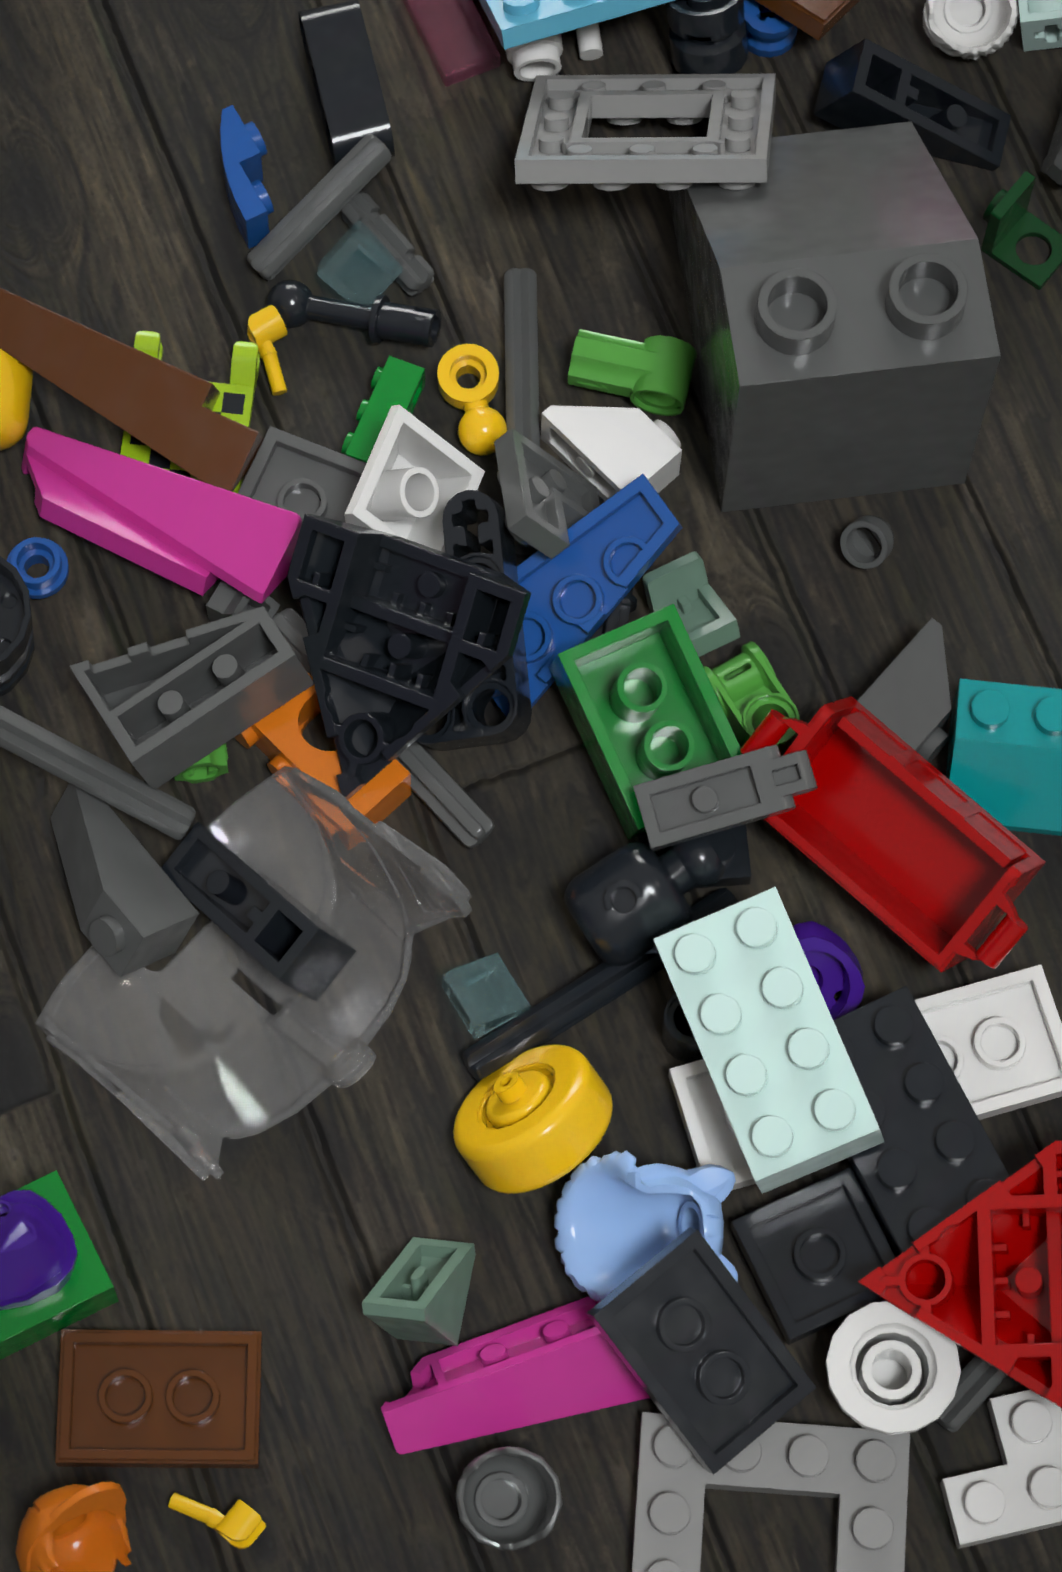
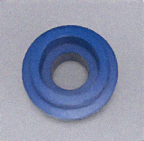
[7,537,69,599]

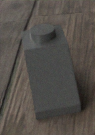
[858,618,951,763]

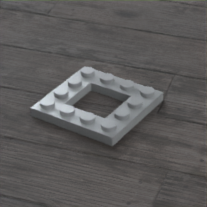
[515,73,776,191]
[631,1412,910,1572]

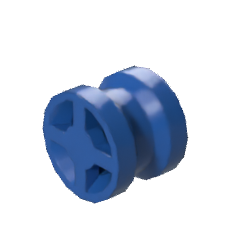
[744,0,798,58]

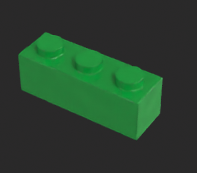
[341,355,425,463]

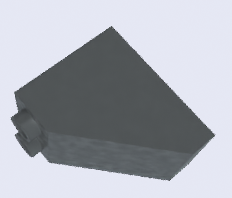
[668,122,1001,512]

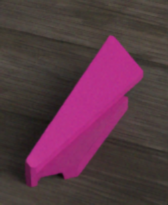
[21,427,302,604]
[381,1296,650,1455]

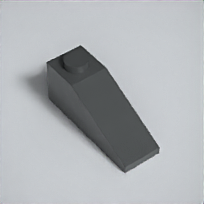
[50,783,199,978]

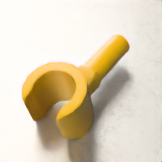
[247,305,288,396]
[168,1492,266,1549]

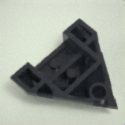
[287,514,531,800]

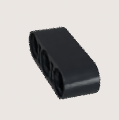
[298,0,395,166]

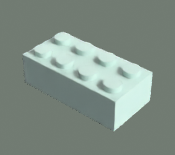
[653,887,884,1194]

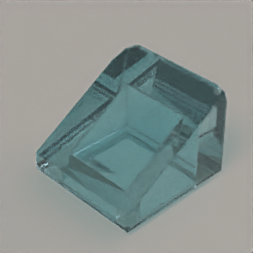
[317,220,403,305]
[442,953,531,1040]

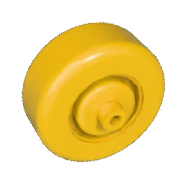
[453,1044,613,1194]

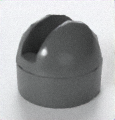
[840,515,894,569]

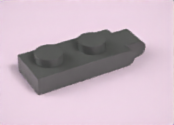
[633,745,818,851]

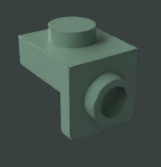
[642,551,741,657]

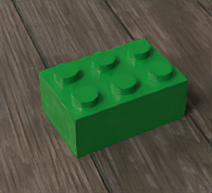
[549,604,742,840]

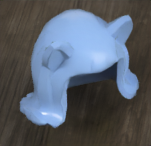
[554,1150,738,1301]

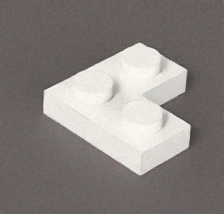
[940,1390,1062,1549]

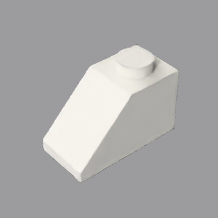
[541,405,682,501]

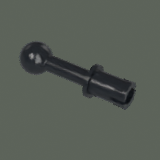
[266,280,441,347]

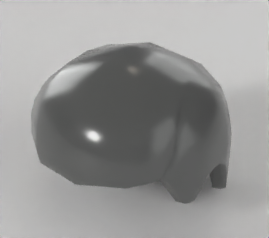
[455,1446,563,1551]

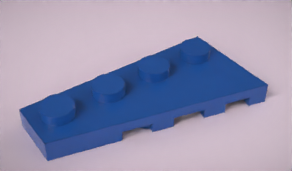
[493,474,683,717]

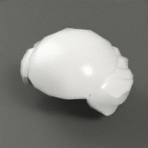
[922,0,1019,60]

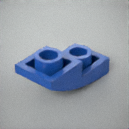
[220,105,274,249]

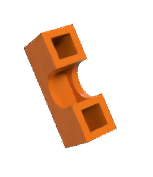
[234,672,411,845]

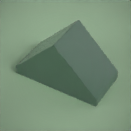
[362,1237,475,1346]

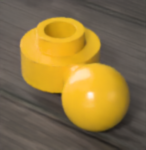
[437,344,507,456]

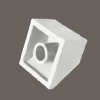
[344,405,485,553]

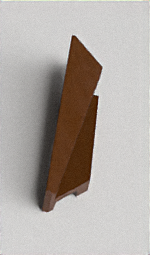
[0,288,264,492]

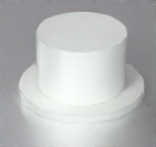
[825,1301,961,1435]

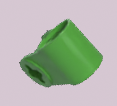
[703,641,800,756]

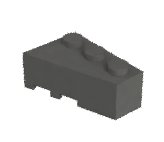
[69,606,314,790]

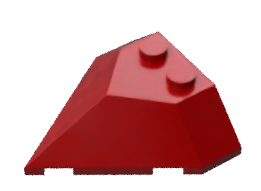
[858,1140,1062,1409]

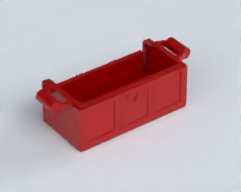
[740,696,1046,973]

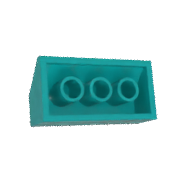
[946,678,1062,836]

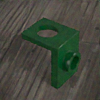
[981,171,1062,290]

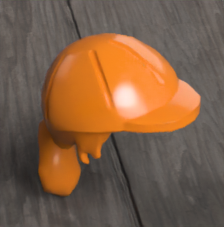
[16,1482,132,1572]

